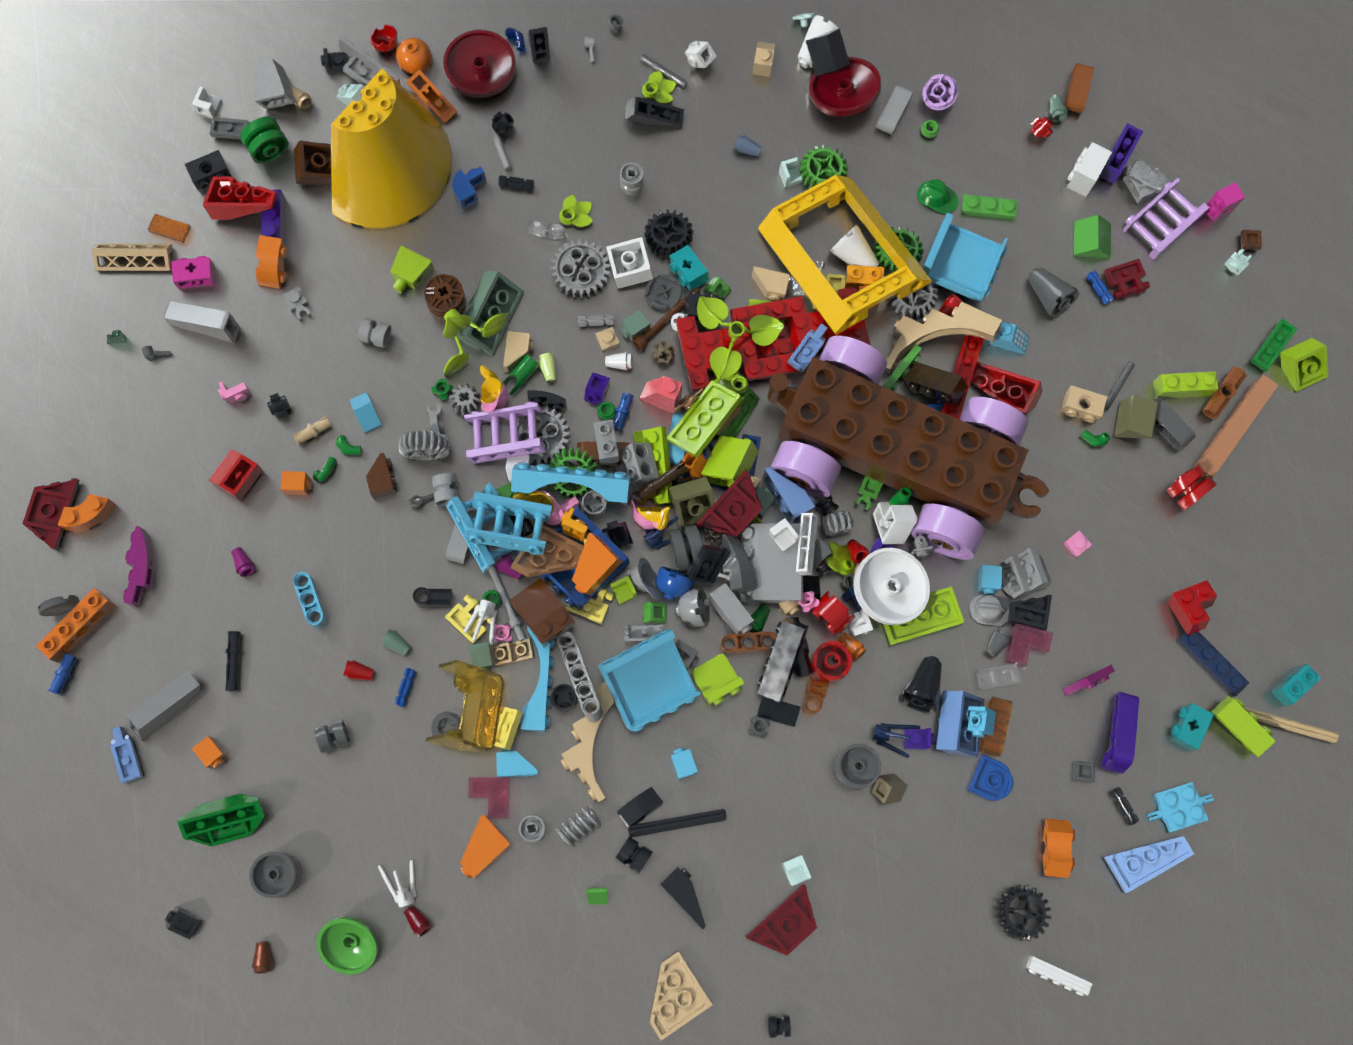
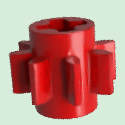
[1031,116,1054,139]

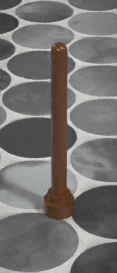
[631,287,700,351]

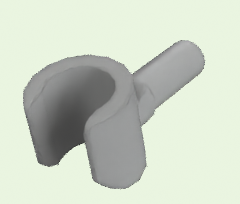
[584,37,595,63]

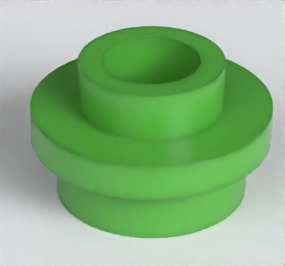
[921,120,939,138]

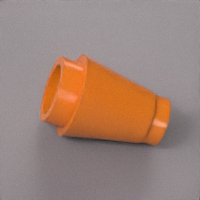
[838,632,867,660]

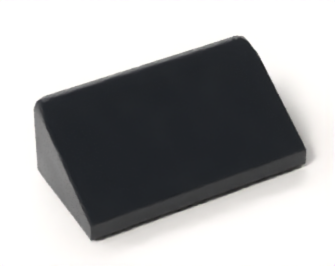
[757,696,801,727]

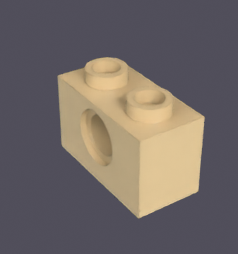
[1061,385,1107,423]

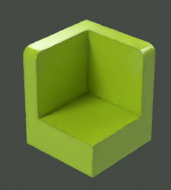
[611,576,637,606]

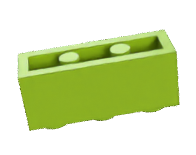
[1153,371,1218,399]
[1211,696,1276,758]

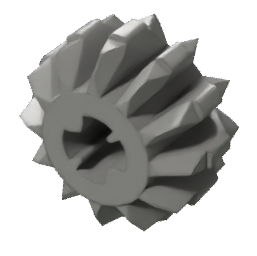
[449,383,481,416]
[821,510,854,537]

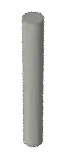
[487,120,512,170]

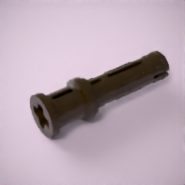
[634,460,689,506]

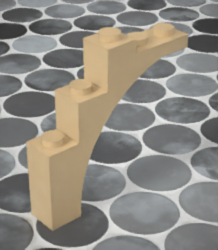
[885,302,1002,375]
[560,682,615,803]

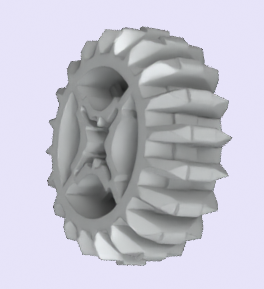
[888,282,938,320]
[398,430,451,460]

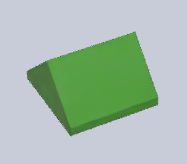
[1074,215,1111,259]

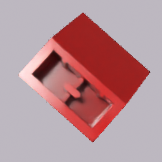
[208,450,263,501]

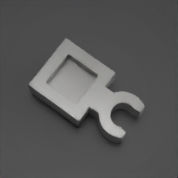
[282,287,311,322]

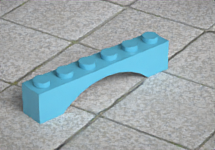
[511,462,630,503]
[521,627,555,732]

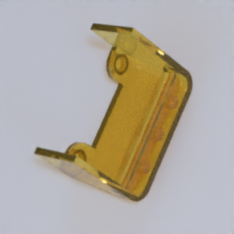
[425,659,504,752]

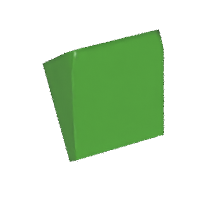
[703,277,732,298]
[643,602,667,623]
[587,888,608,905]

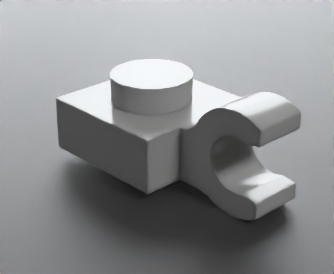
[427,404,444,434]

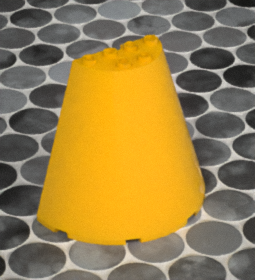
[331,68,452,229]

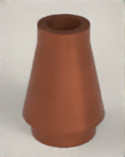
[251,942,273,974]

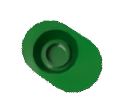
[917,179,959,214]

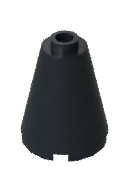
[900,656,942,713]

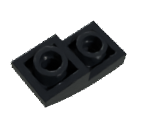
[527,390,567,411]
[617,787,663,828]

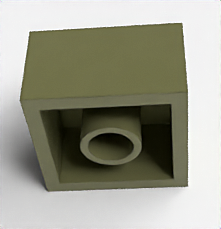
[669,477,715,530]

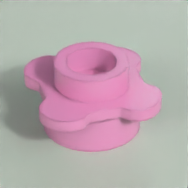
[797,591,820,613]
[493,623,512,644]

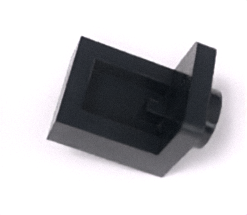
[602,520,633,549]

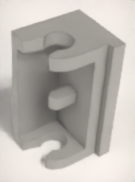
[624,624,664,645]

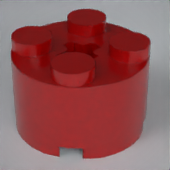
[811,591,856,636]
[810,641,853,683]

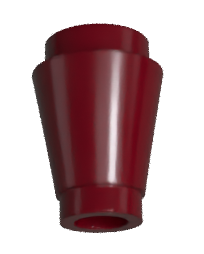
[404,905,432,937]

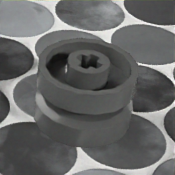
[669,524,703,572]
[834,744,881,790]
[249,852,301,898]

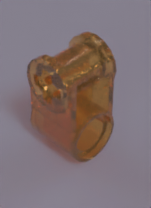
[802,676,829,716]

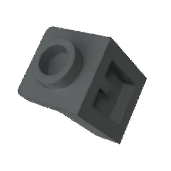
[675,639,699,670]

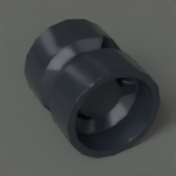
[551,684,577,712]
[615,836,653,874]

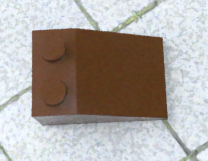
[294,140,332,186]
[509,578,575,648]

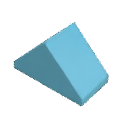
[350,392,382,433]

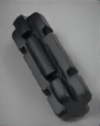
[498,175,534,191]
[1110,787,1139,825]

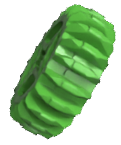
[799,145,848,188]
[874,226,924,274]
[549,447,599,498]

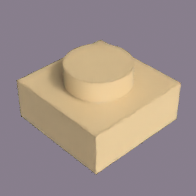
[595,327,620,352]

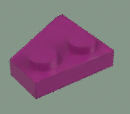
[1062,665,1115,696]

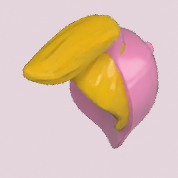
[480,365,508,412]
[513,490,564,525]
[631,498,670,530]

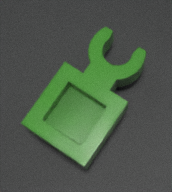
[856,476,883,511]

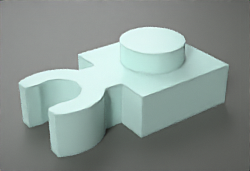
[1224,249,1252,275]

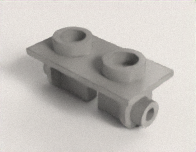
[910,535,933,561]

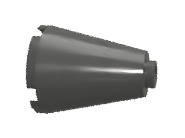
[1029,268,1079,318]

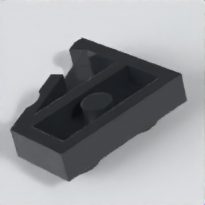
[1007,595,1052,632]

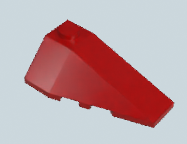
[203,176,277,220]
[971,362,1043,415]

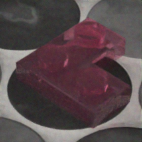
[1006,623,1053,666]
[468,777,509,818]

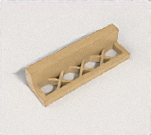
[91,243,173,271]

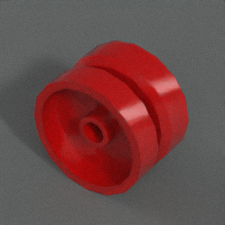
[1166,464,1217,511]

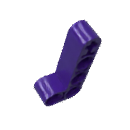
[1102,692,1139,774]

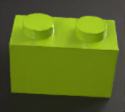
[1280,338,1328,391]

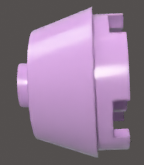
[923,74,958,110]

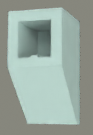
[336,84,364,106]

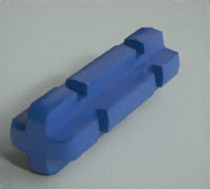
[1087,270,1114,304]
[395,668,416,707]

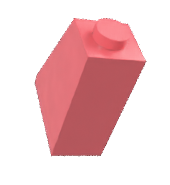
[639,376,682,413]

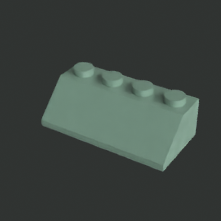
[458,271,524,355]

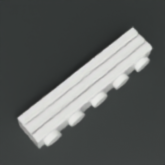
[796,513,817,575]
[1025,956,1092,996]

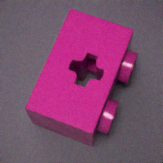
[1206,182,1245,222]
[172,256,216,289]

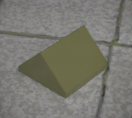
[1114,395,1158,439]

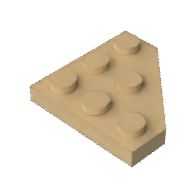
[650,951,712,1041]

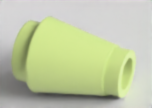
[538,352,557,381]

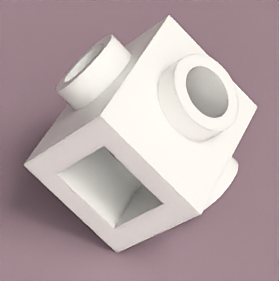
[684,41,717,68]

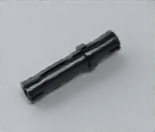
[225,631,242,691]

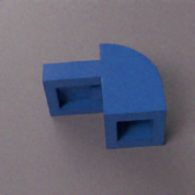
[452,166,486,209]

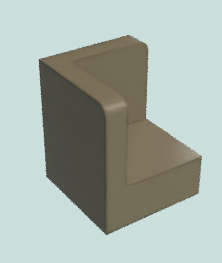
[872,774,908,804]

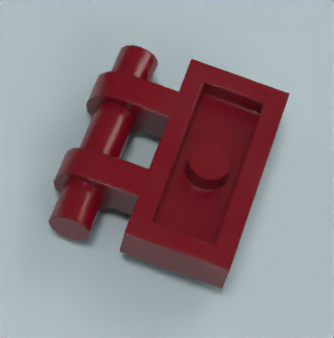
[1104,259,1150,299]

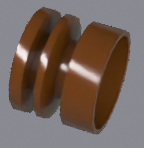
[424,274,467,322]

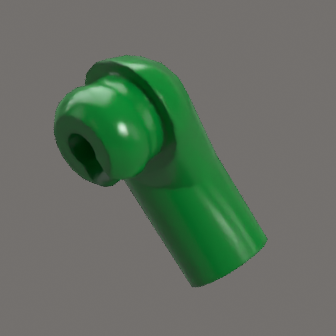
[313,457,337,482]

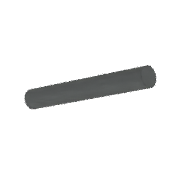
[640,54,688,88]
[1104,361,1135,410]

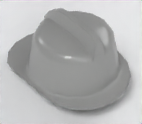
[627,558,664,600]
[969,594,1012,626]

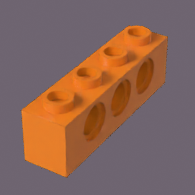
[36,588,115,663]

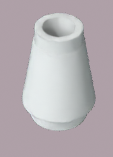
[605,352,633,370]

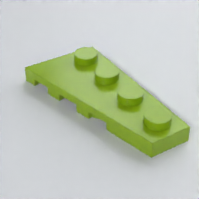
[632,426,672,505]

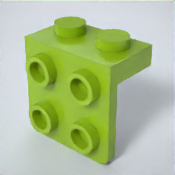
[691,654,744,706]

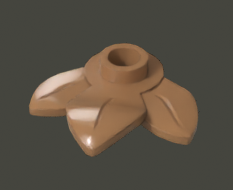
[673,388,704,413]

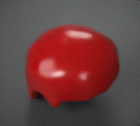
[370,24,397,52]

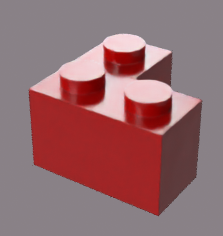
[1168,580,1217,635]

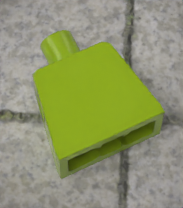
[390,245,434,293]

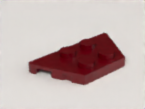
[696,469,763,537]
[22,478,80,551]
[745,884,817,956]

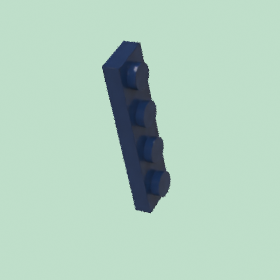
[1178,631,1250,697]

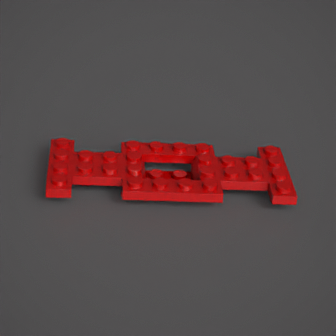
[675,286,871,392]

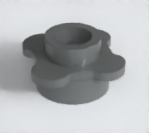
[749,716,770,738]

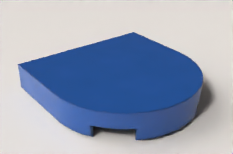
[967,754,1014,801]

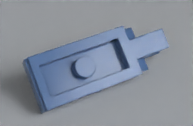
[787,324,827,373]
[110,726,143,784]

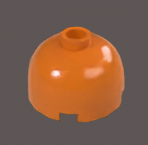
[396,38,433,76]

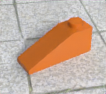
[406,69,457,123]

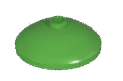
[316,917,378,974]

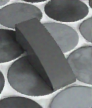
[722,534,755,593]

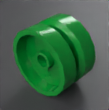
[240,117,289,163]

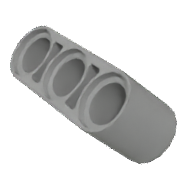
[876,84,914,135]
[445,509,477,564]

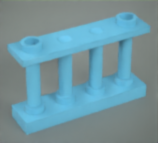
[446,483,521,572]
[465,492,552,555]

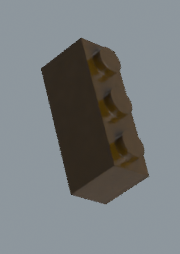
[904,362,968,405]

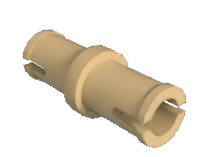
[292,416,332,445]

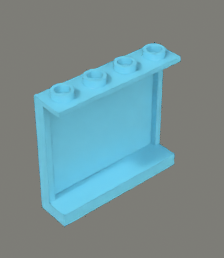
[922,213,1008,302]
[598,629,701,732]

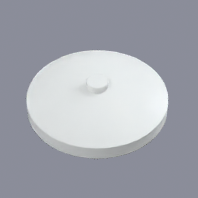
[853,548,930,625]

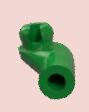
[1081,429,1110,447]
[335,435,362,455]

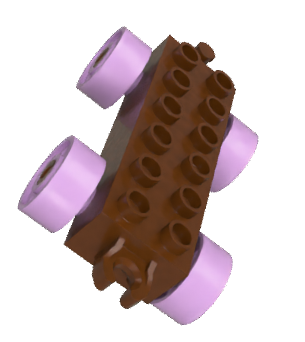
[767,336,1049,560]

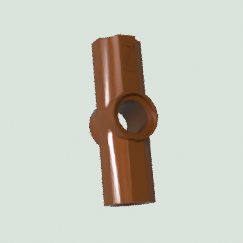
[1202,367,1247,420]

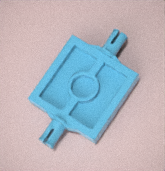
[1147,782,1214,833]

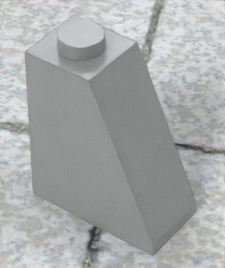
[255,59,296,110]
[709,583,754,636]

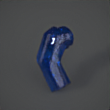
[505,27,526,52]

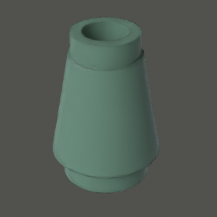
[1050,94,1068,123]
[380,629,411,656]

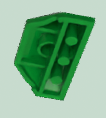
[177,793,265,846]

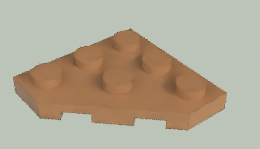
[511,525,584,577]

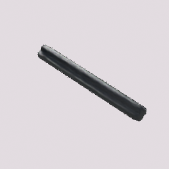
[628,809,727,837]

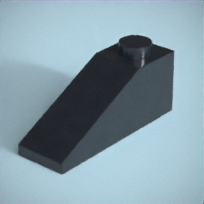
[528,27,550,62]
[625,96,684,127]
[660,867,706,929]

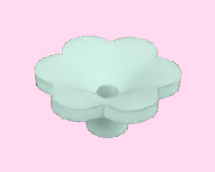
[793,13,815,27]

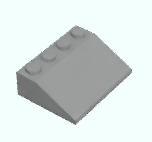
[740,523,803,605]

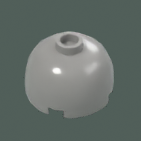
[676,588,710,627]

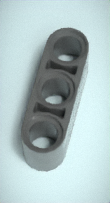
[1155,398,1195,450]

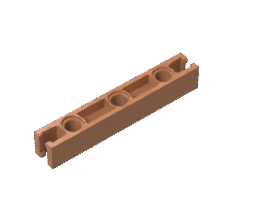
[1194,375,1278,480]

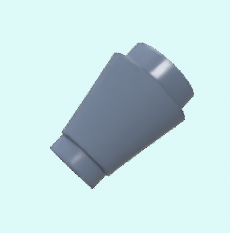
[734,135,762,157]

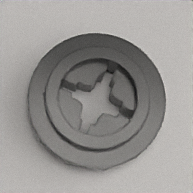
[431,711,463,743]

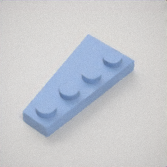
[1104,836,1194,893]

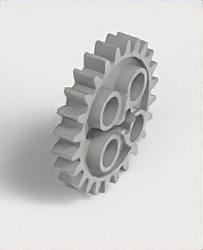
[550,239,610,298]
[509,406,571,466]

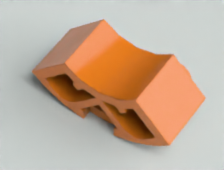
[255,235,287,289]
[58,494,116,532]
[1042,818,1075,878]

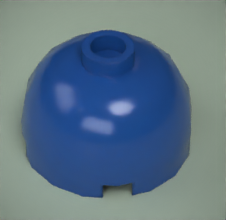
[656,566,695,600]

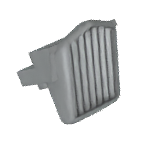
[1000,547,1052,599]

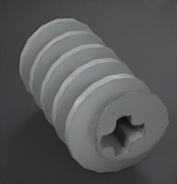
[555,804,601,847]

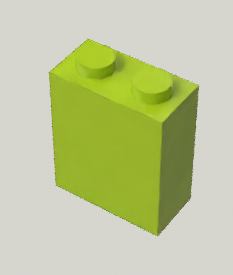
[701,436,759,487]

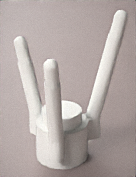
[464,600,498,646]
[378,860,417,908]

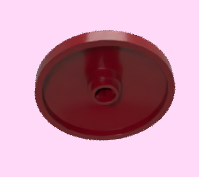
[443,30,516,98]
[809,57,881,116]

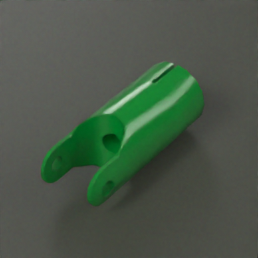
[502,354,539,395]

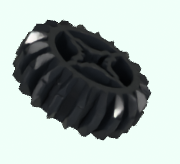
[644,209,694,258]
[996,885,1051,941]

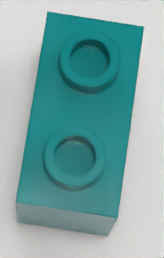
[669,245,709,292]
[1271,663,1321,706]
[1170,703,1214,751]

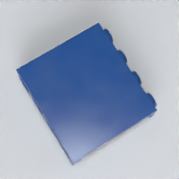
[540,506,630,610]

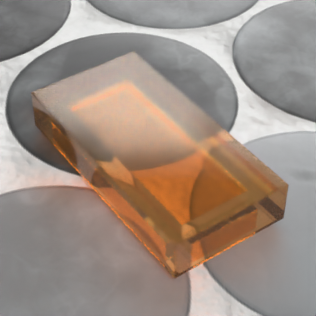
[148,214,191,243]

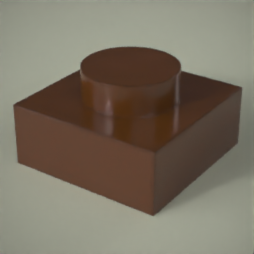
[1241,230,1262,250]

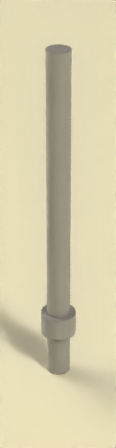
[485,545,527,642]

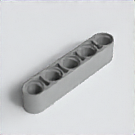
[557,631,603,722]

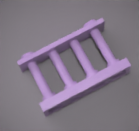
[1123,178,1209,260]
[464,402,546,464]

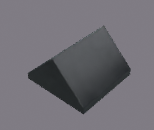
[805,28,850,76]

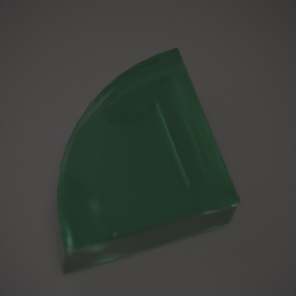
[107,330,126,344]

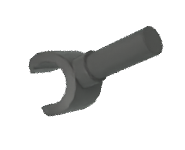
[142,346,171,360]
[408,493,434,509]

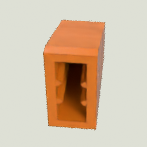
[572,533,623,595]
[460,814,511,879]

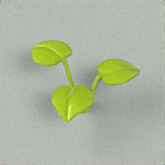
[697,296,784,380]
[443,309,508,375]

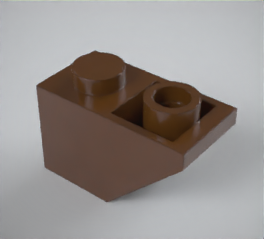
[366,453,398,499]

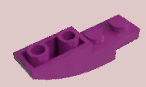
[123,526,153,608]

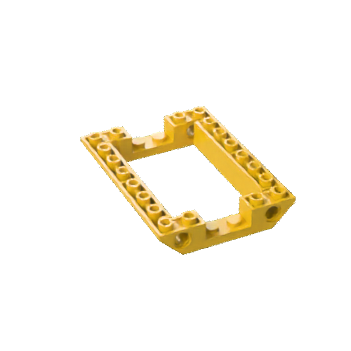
[758,175,932,335]

